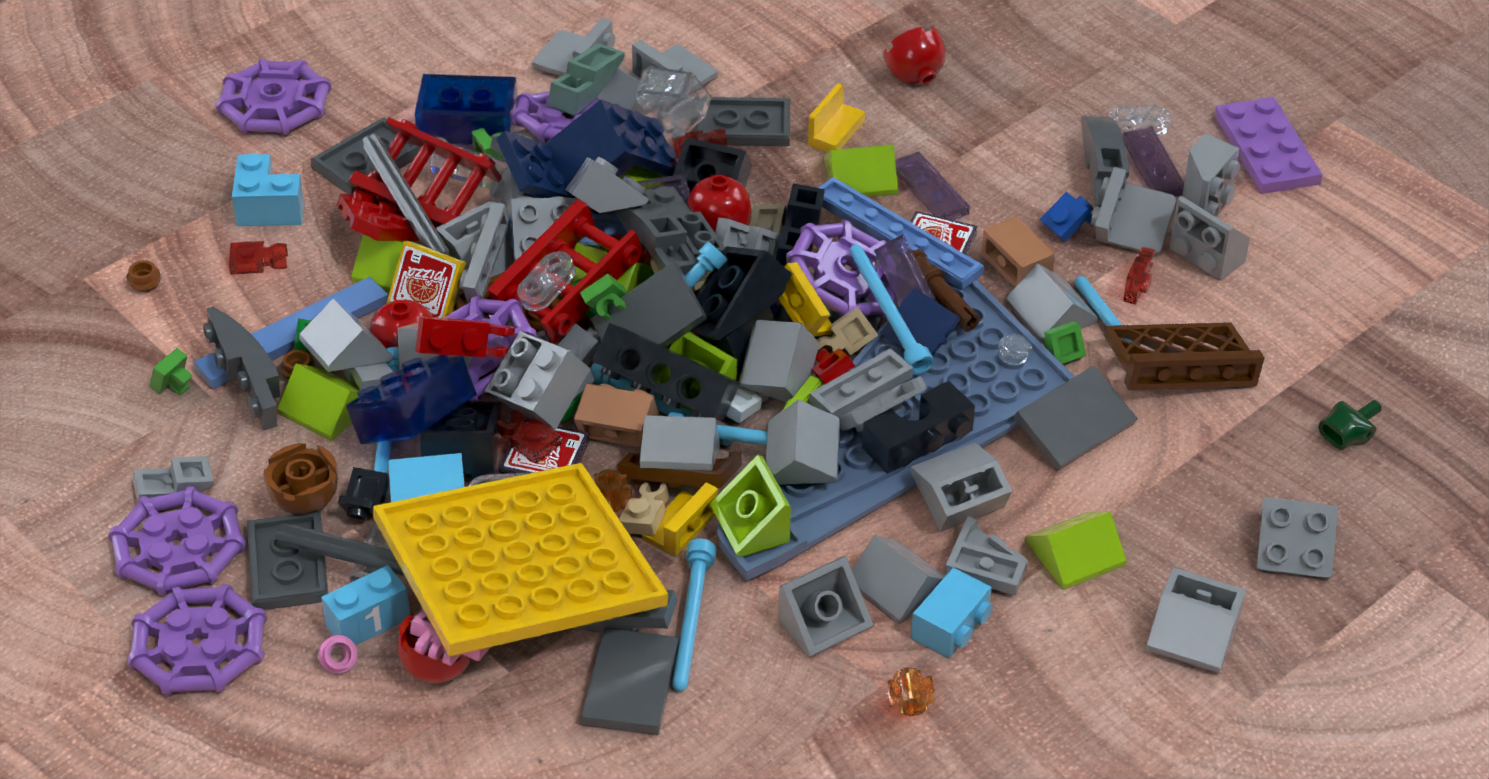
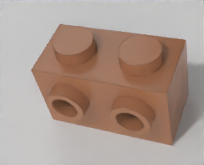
[981,216,1055,287]
[574,383,659,448]

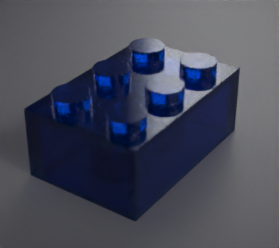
[415,74,518,145]
[346,354,477,444]

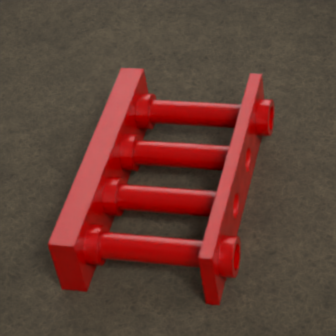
[348,117,502,228]
[487,199,643,344]

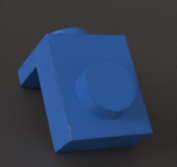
[1039,191,1094,242]

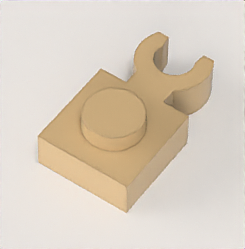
[817,306,878,355]
[619,482,669,535]

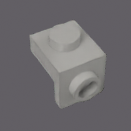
[558,323,601,366]

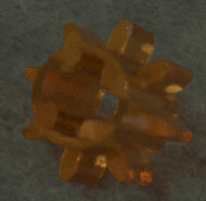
[594,469,632,513]
[887,667,935,716]

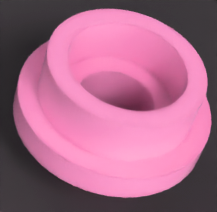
[318,635,357,674]

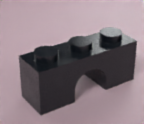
[776,183,825,270]
[862,381,975,474]

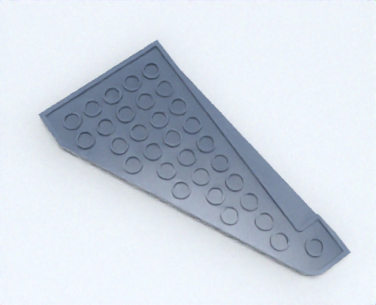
[717,279,1075,581]

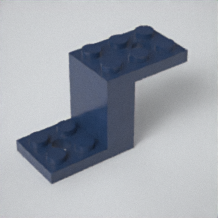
[496,99,677,199]

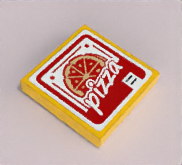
[386,241,466,318]

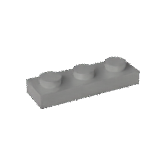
[460,202,510,303]
[809,348,913,417]

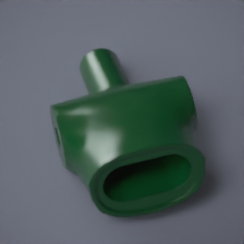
[1318,400,1382,450]

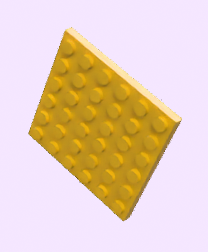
[373,463,668,657]

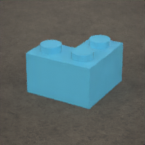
[232,154,304,226]

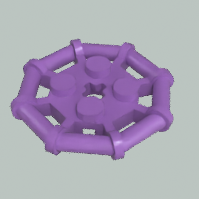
[215,58,332,136]
[511,91,599,143]
[786,220,906,317]
[428,296,537,402]
[108,486,246,595]
[127,584,267,696]

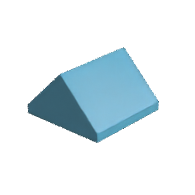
[388,453,465,502]

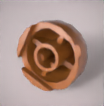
[263,443,338,515]

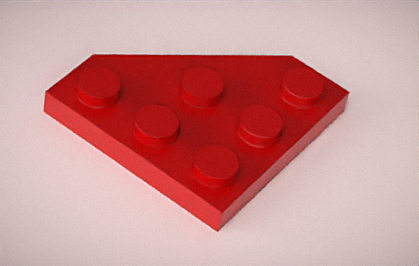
[336,190,420,241]

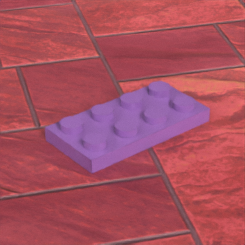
[1214,97,1322,194]

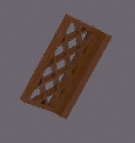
[1103,322,1265,391]

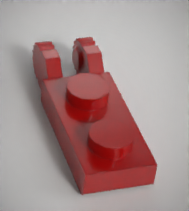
[415,316,515,358]

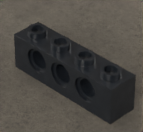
[592,323,740,421]

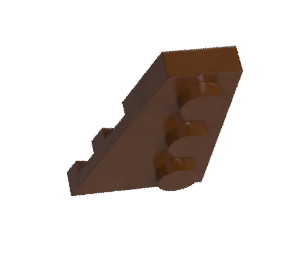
[617,452,742,489]

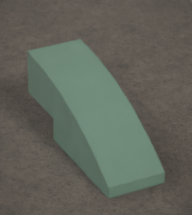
[548,43,625,115]

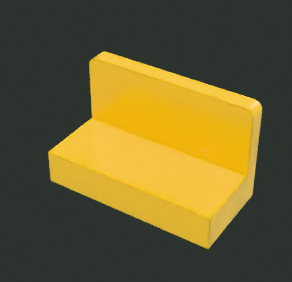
[808,83,865,152]
[778,262,833,337]
[642,482,718,557]

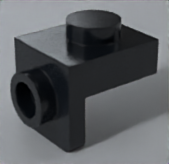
[338,467,390,521]

